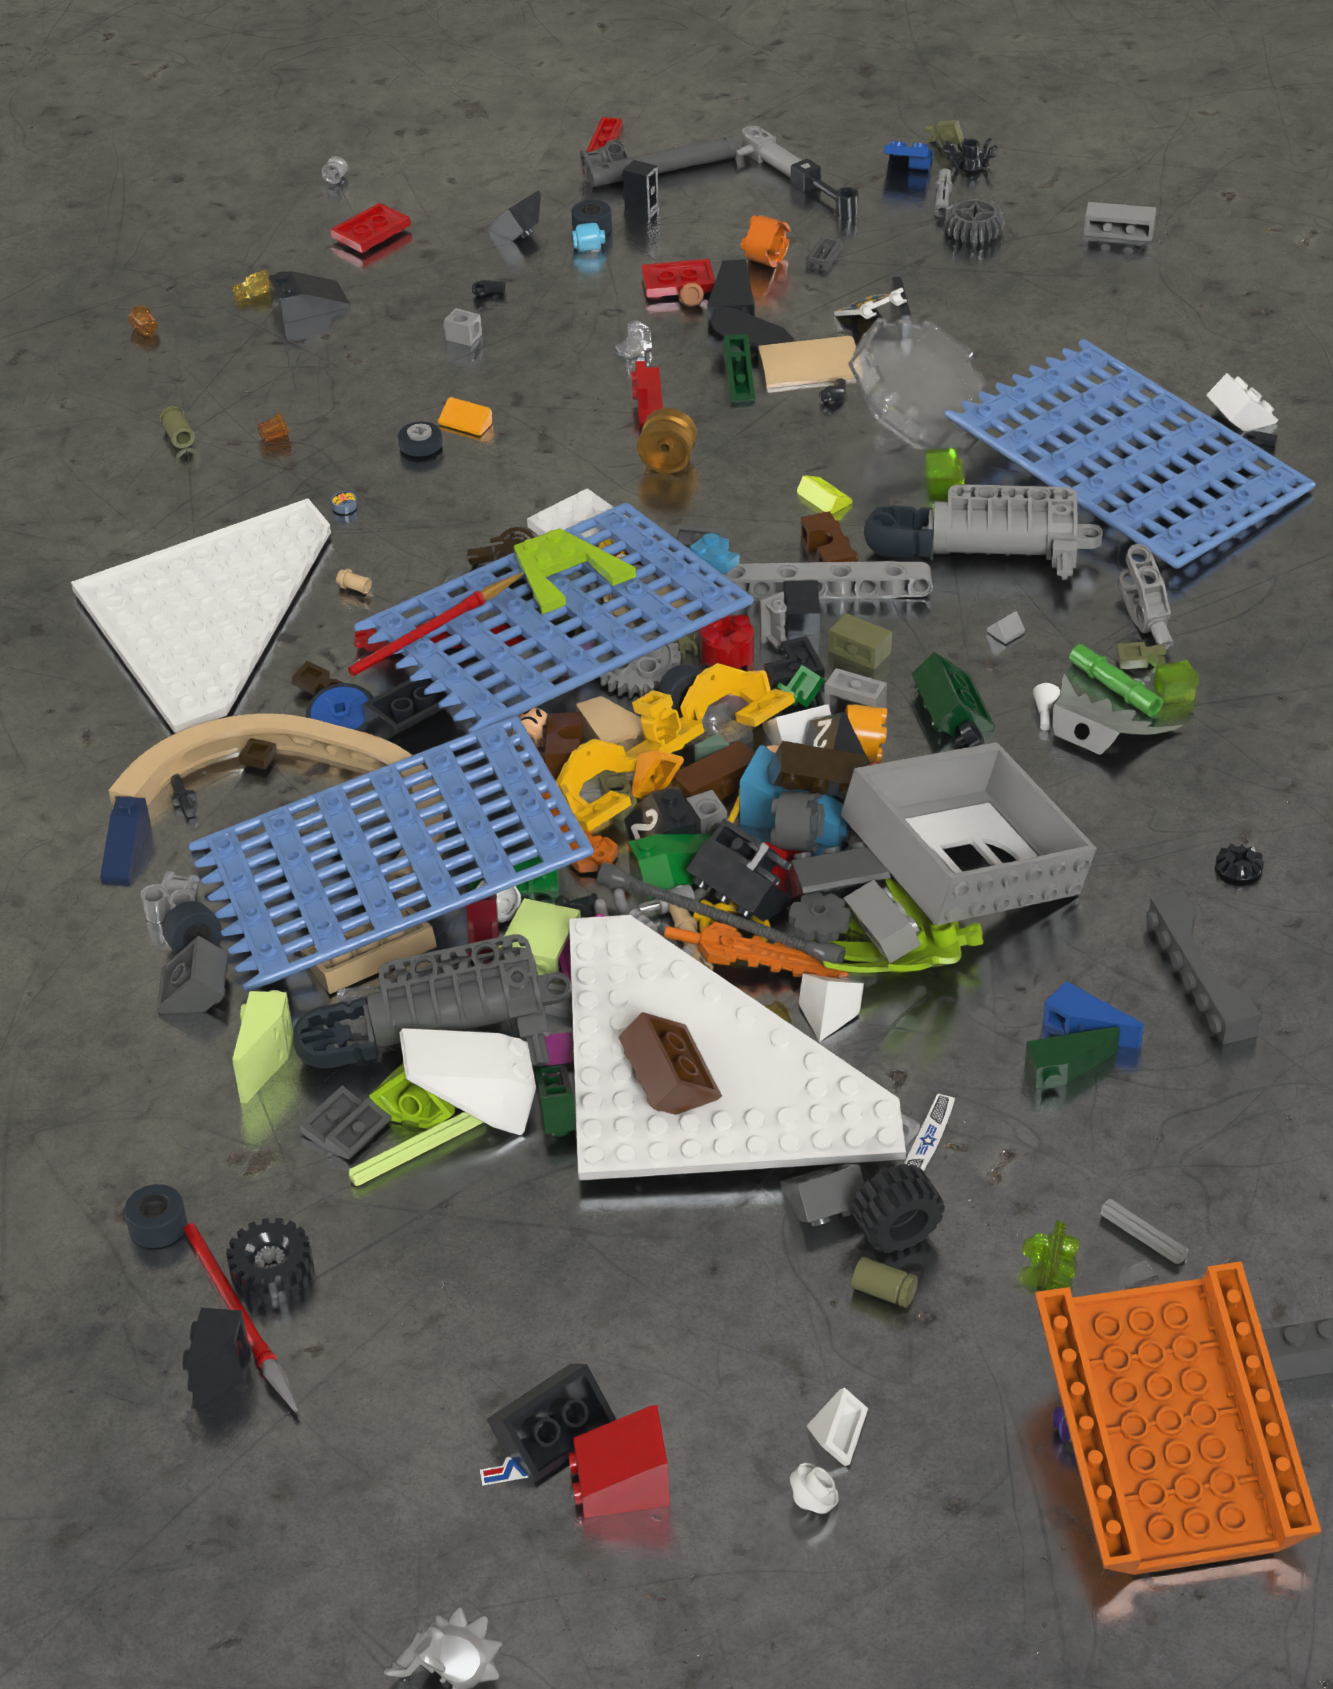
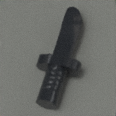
[171,774,197,817]

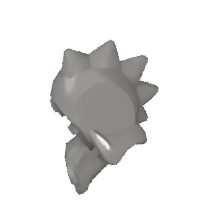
[384,1607,502,1689]

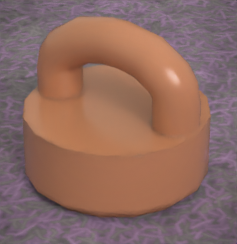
[679,283,704,307]

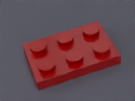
[330,203,411,253]
[641,259,715,298]

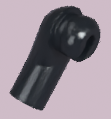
[472,280,506,297]
[819,378,846,403]
[1242,430,1278,447]

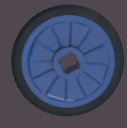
[305,683,374,732]

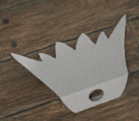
[1053,674,1183,755]

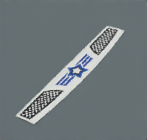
[904,1094,955,1171]

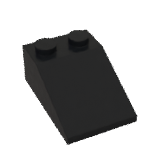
[268,271,351,323]

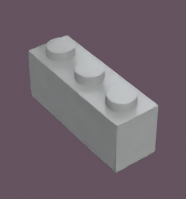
[1084,202,1157,242]
[843,880,921,963]

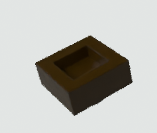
[239,738,277,769]

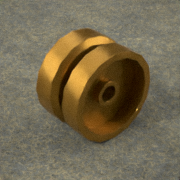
[637,408,697,474]

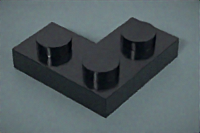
[764,636,825,689]

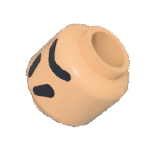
[512,707,548,747]

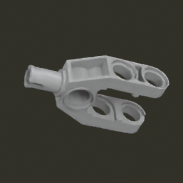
[1117,544,1174,650]

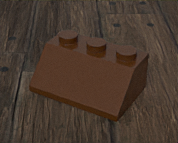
[619,1012,722,1115]

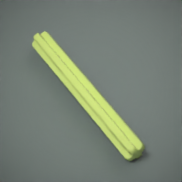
[348,1111,484,1186]

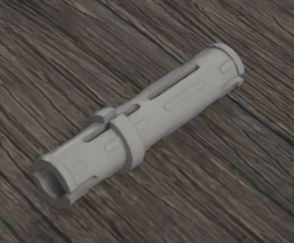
[934,168,953,218]

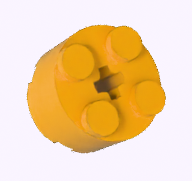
[845,704,887,764]

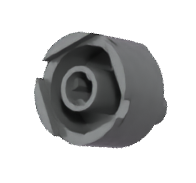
[771,791,825,852]

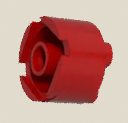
[699,615,754,670]

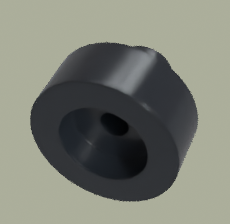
[955,719,984,748]

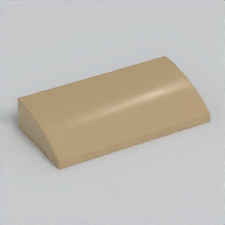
[758,335,862,389]
[300,907,437,994]

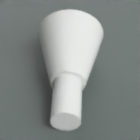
[1033,683,1060,731]

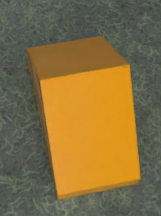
[631,750,684,800]

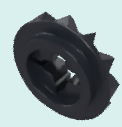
[1216,843,1264,880]

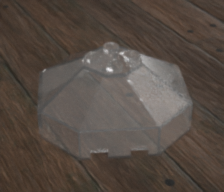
[848,318,988,451]

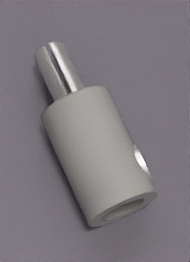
[638,884,695,915]

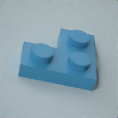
[684,533,739,573]

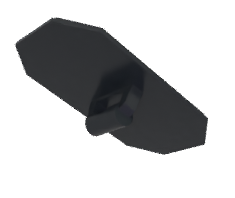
[710,307,794,349]

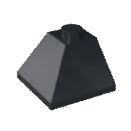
[487,190,541,241]

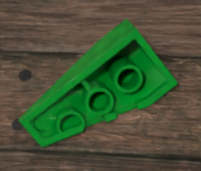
[628,834,713,902]

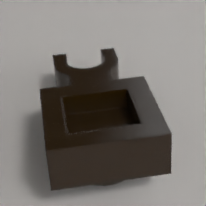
[292,661,343,696]

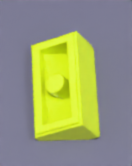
[797,475,853,514]

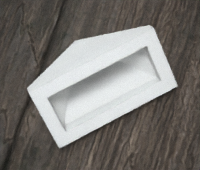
[806,1388,868,1466]

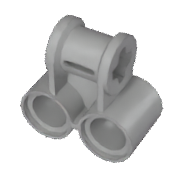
[140,871,199,927]

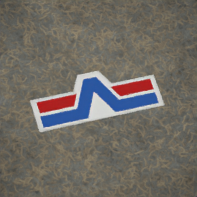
[480,1457,528,1485]

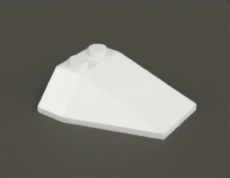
[399,1028,536,1135]

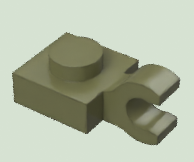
[1117,642,1166,669]

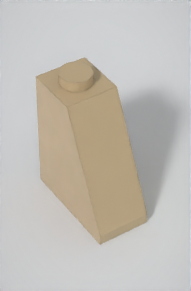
[576,696,646,752]

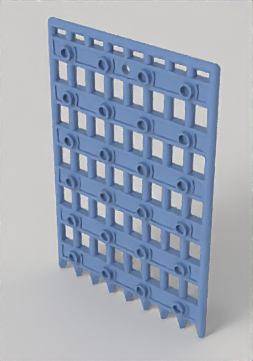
[944,339,1315,569]
[354,503,754,733]
[188,716,594,992]

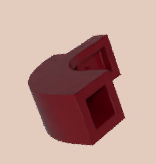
[466,894,499,967]

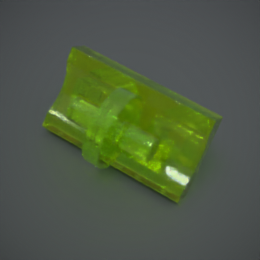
[1022,1220,1080,1289]

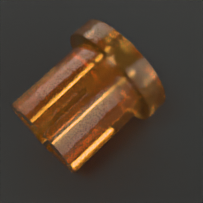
[128,305,158,336]
[257,412,289,443]

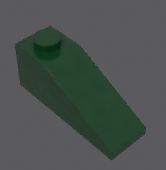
[723,334,756,403]
[1025,1026,1120,1090]
[534,1064,577,1136]

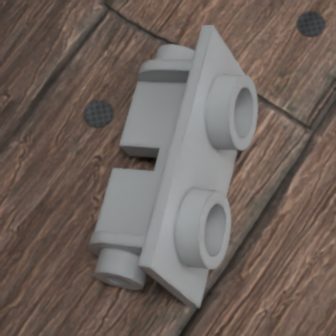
[760,591,787,649]

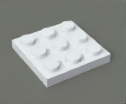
[527,488,628,548]

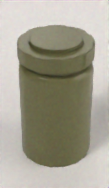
[160,406,195,448]
[851,1256,918,1308]

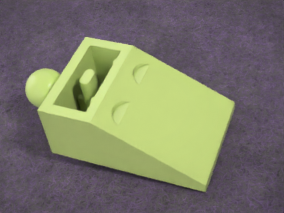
[232,990,293,1103]

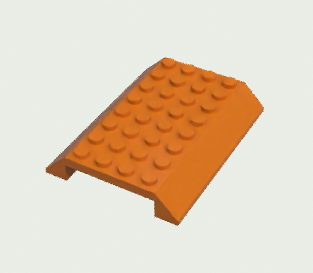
[1034,1261,1321,1575]

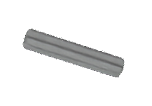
[1101,1199,1188,1265]

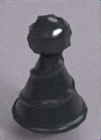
[554,893,598,918]

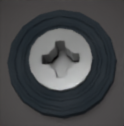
[398,421,443,457]

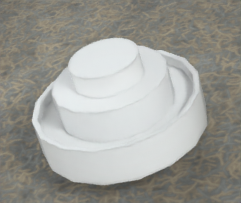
[790,1463,839,1514]

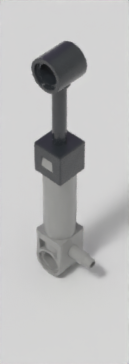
[735,126,859,218]

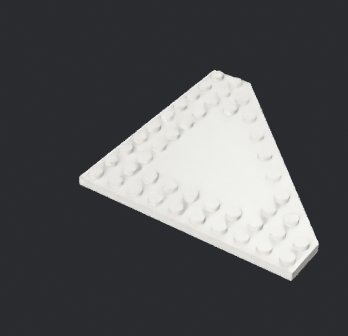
[71,499,331,734]
[569,915,906,1180]

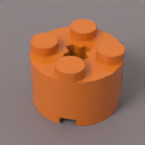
[741,215,790,268]

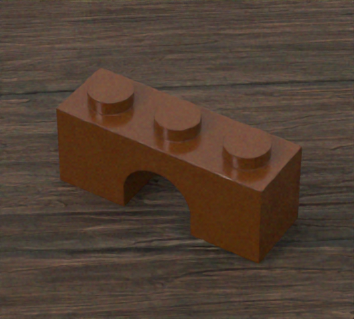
[801,511,859,562]
[540,711,584,779]

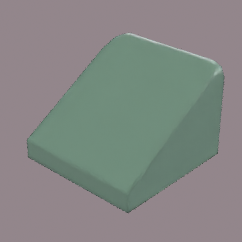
[695,734,729,762]

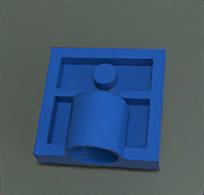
[884,141,933,171]

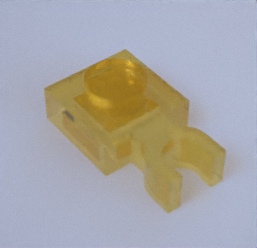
[231,269,270,301]

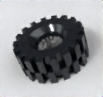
[226,1218,314,1305]

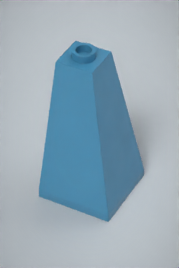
[740,745,851,847]

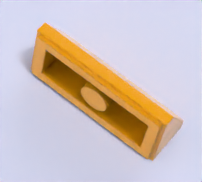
[438,397,492,436]

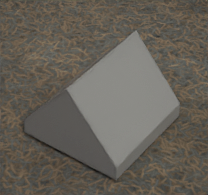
[987,611,1025,644]

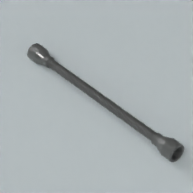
[597,862,846,970]

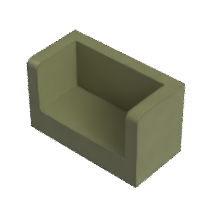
[828,613,892,670]

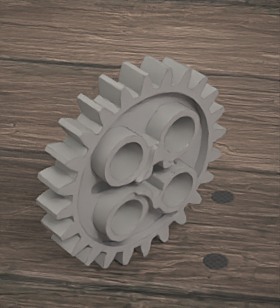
[596,623,681,698]

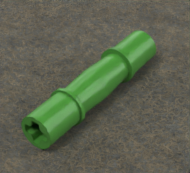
[1069,644,1163,717]

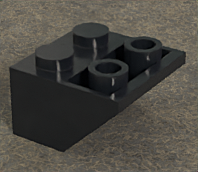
[182,1308,251,1407]

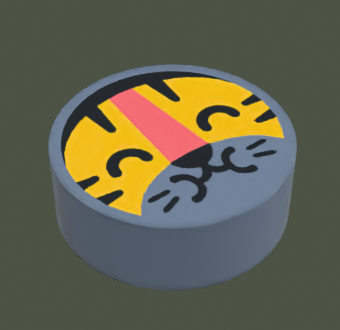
[331,491,357,514]

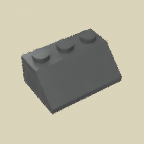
[788,842,891,898]

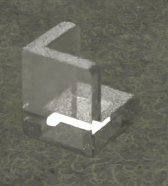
[615,319,651,359]

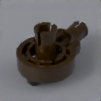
[467,527,538,571]

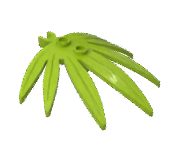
[799,878,983,973]

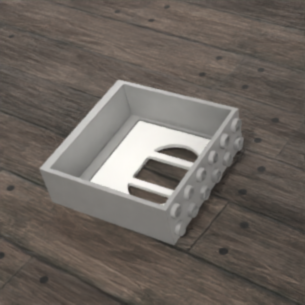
[841,742,1097,926]

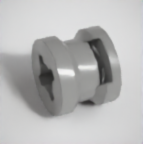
[321,156,348,184]

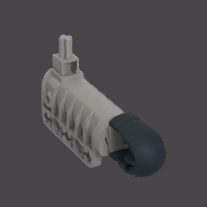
[864,484,1103,580]

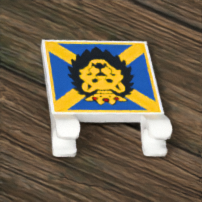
[834,288,907,319]

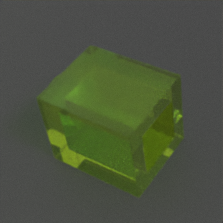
[1154,660,1199,704]

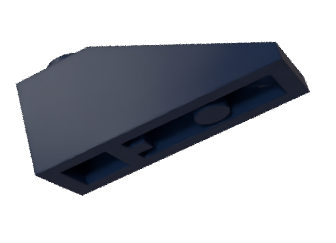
[100,797,151,882]

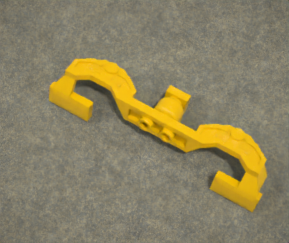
[556,663,795,832]

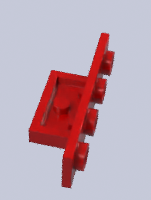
[631,361,663,427]

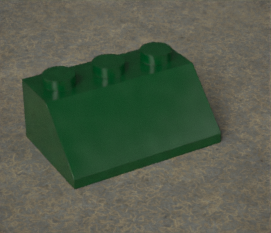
[911,652,995,737]

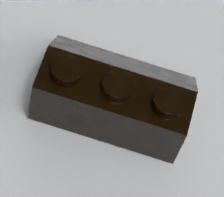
[767,741,867,800]

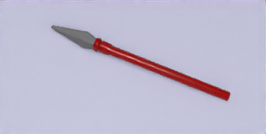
[184,1223,298,1412]

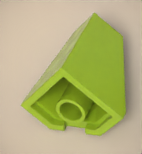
[369,1062,455,1129]

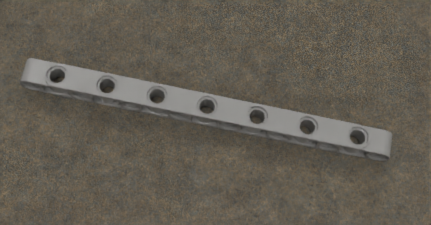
[566,561,933,603]

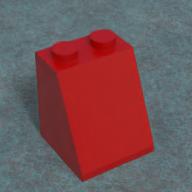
[568,1405,670,1518]

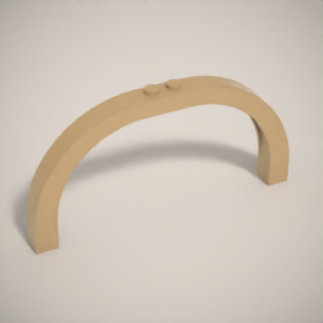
[109,713,445,895]

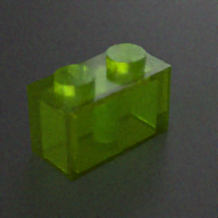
[925,449,965,500]

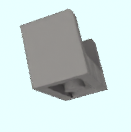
[824,668,887,710]

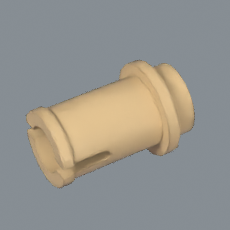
[336,569,372,594]

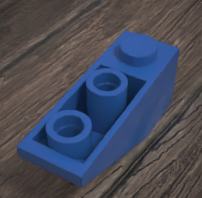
[1043,981,1144,1049]

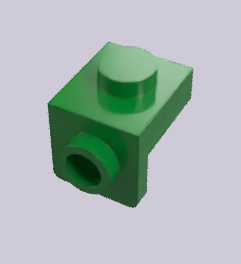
[777,665,826,708]

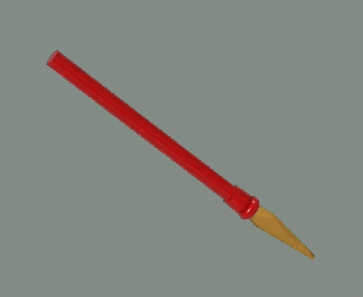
[348,572,523,677]

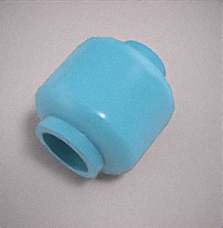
[572,223,605,253]

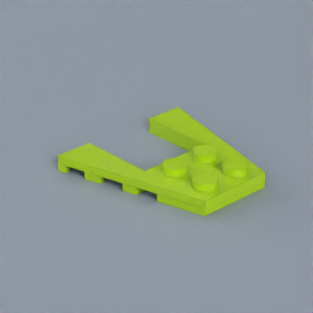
[514,528,636,614]

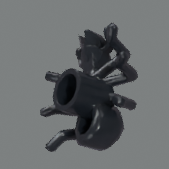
[943,138,997,172]

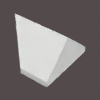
[799,973,864,1042]

